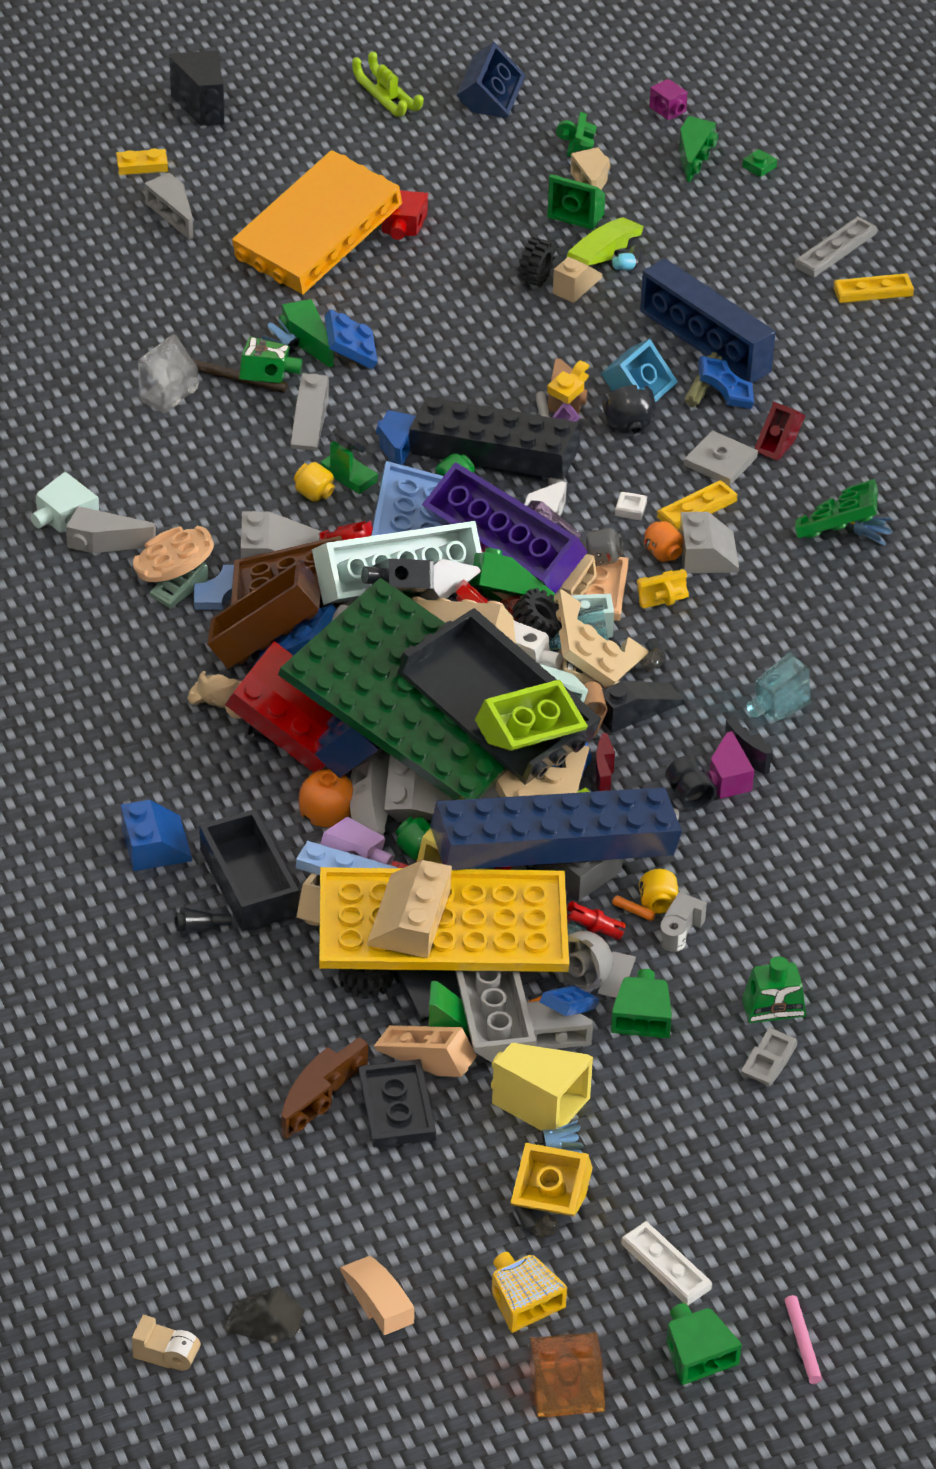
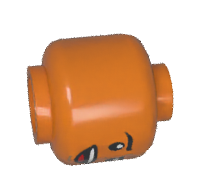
[644,521,683,562]

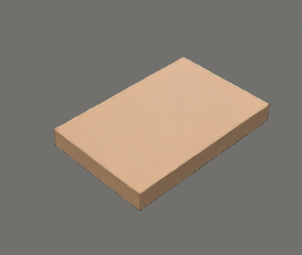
[584,557,629,621]

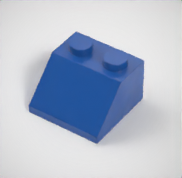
[120,800,192,871]

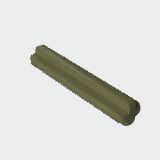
[685,352,722,407]

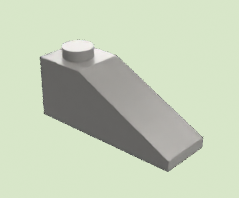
[145,173,193,240]
[291,373,329,451]
[66,506,156,553]

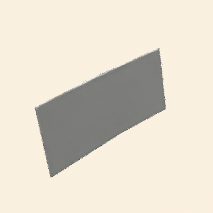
[597,951,636,998]

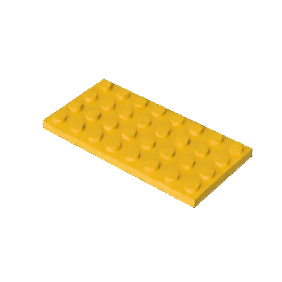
[319,867,569,972]

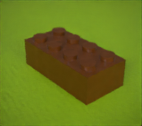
[207,559,321,669]

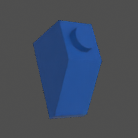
[376,410,416,465]

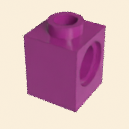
[649,79,688,120]

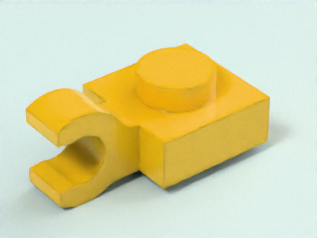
[547,360,589,404]

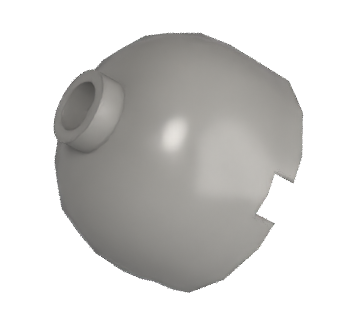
[554,931,613,993]

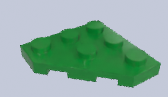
[795,479,878,538]

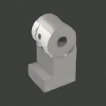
[659,892,707,952]

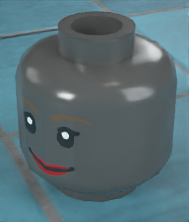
[582,528,624,566]

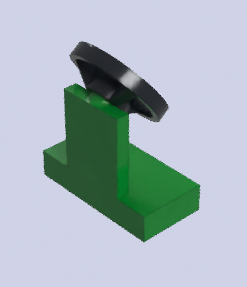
[320,428,378,494]

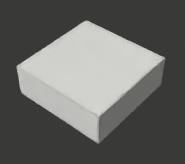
[615,492,647,520]

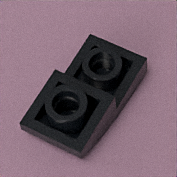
[724,717,773,774]

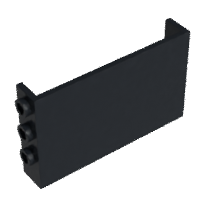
[397,608,601,785]

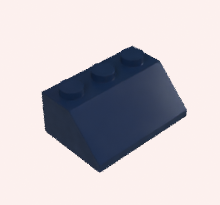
[456,42,526,118]

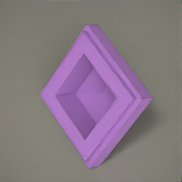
[552,403,580,422]

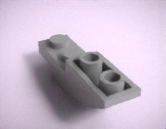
[350,747,390,835]

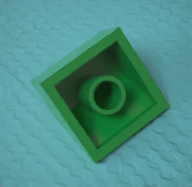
[547,174,605,230]

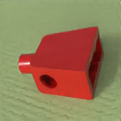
[381,190,428,240]

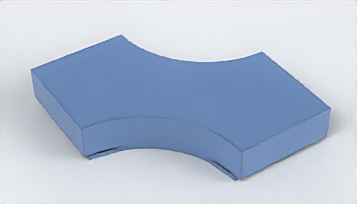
[194,565,234,610]

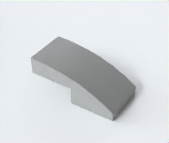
[741,1027,797,1086]

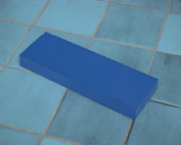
[539,985,600,1016]

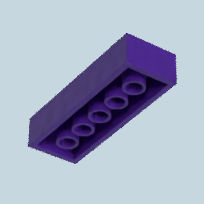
[422,462,587,594]

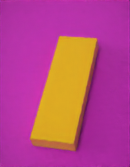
[833,273,914,303]
[657,480,738,530]

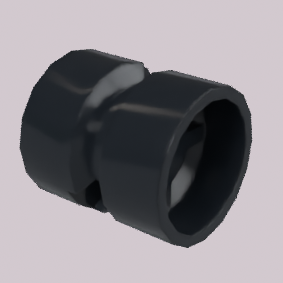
[665,755,717,811]

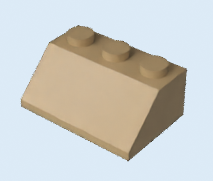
[367,860,452,958]

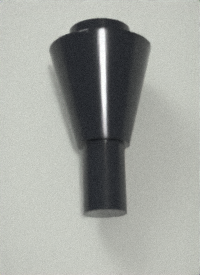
[174,907,232,937]

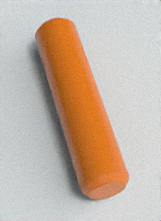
[612,895,656,921]

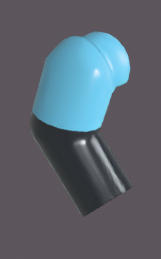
[612,246,643,270]

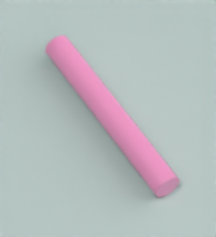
[784,1295,822,1384]

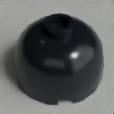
[602,385,656,435]

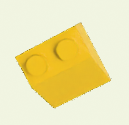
[511,1143,593,1217]

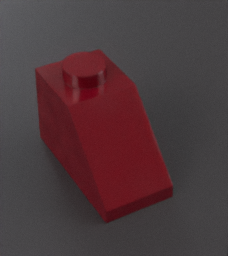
[754,401,806,461]

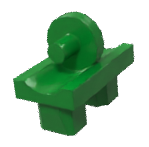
[556,112,597,157]

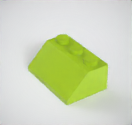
[475,679,588,750]

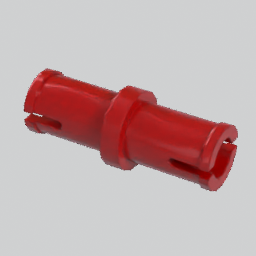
[566,901,626,940]

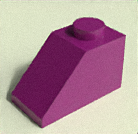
[707,731,754,799]

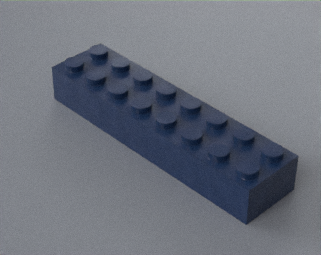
[430,787,682,870]

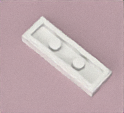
[621,1221,712,1305]

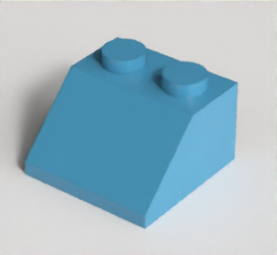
[601,339,678,402]

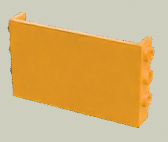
[232,150,402,295]

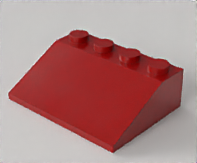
[225,641,333,773]

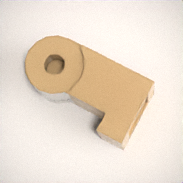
[132,1315,201,1371]

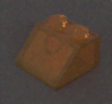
[529,1332,605,1417]

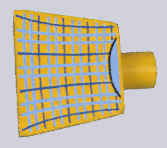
[492,1252,567,1333]

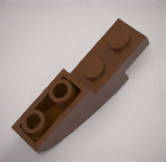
[281,1037,368,1139]

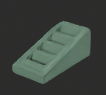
[150,562,208,609]

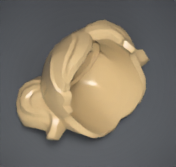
[187,671,242,719]

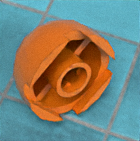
[298,769,353,828]

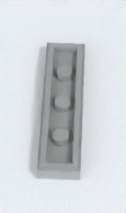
[794,216,877,278]

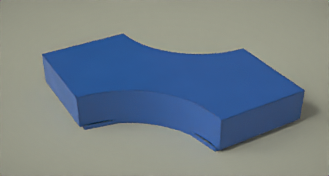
[698,356,754,409]

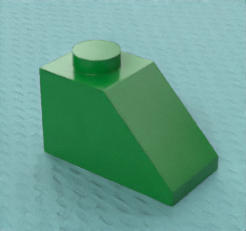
[429,981,470,1036]

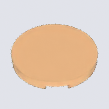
[133,525,214,582]

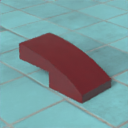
[595,733,615,791]

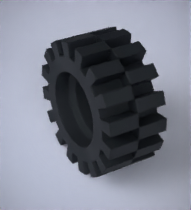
[518,236,556,287]
[512,588,562,641]
[338,969,394,999]

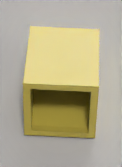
[491,1043,593,1131]

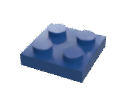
[324,309,378,369]

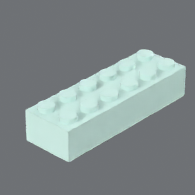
[312,521,481,605]

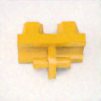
[637,569,689,609]

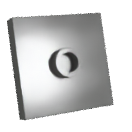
[684,430,758,486]

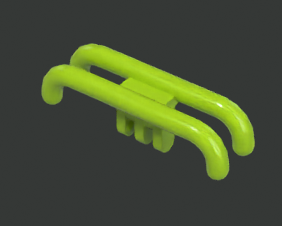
[352,52,424,117]

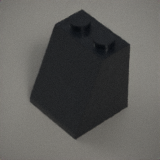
[169,51,224,126]

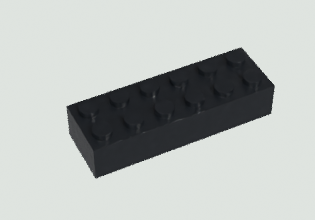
[409,397,580,480]

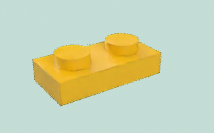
[116,149,168,175]

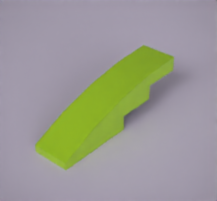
[567,217,644,265]

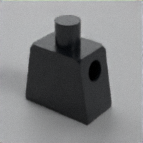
[361,559,434,598]

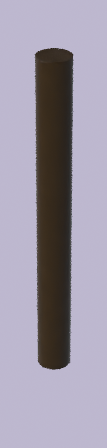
[186,358,287,393]

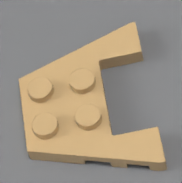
[554,589,649,688]
[495,746,589,797]

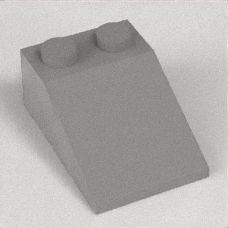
[241,511,322,559]

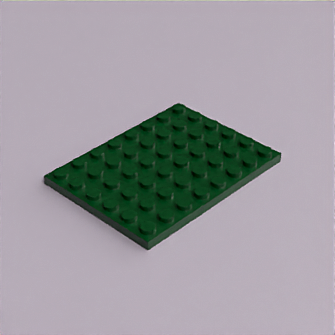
[278,578,507,800]

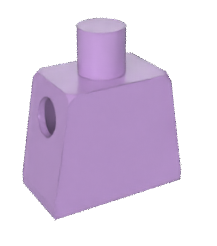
[320,817,394,865]

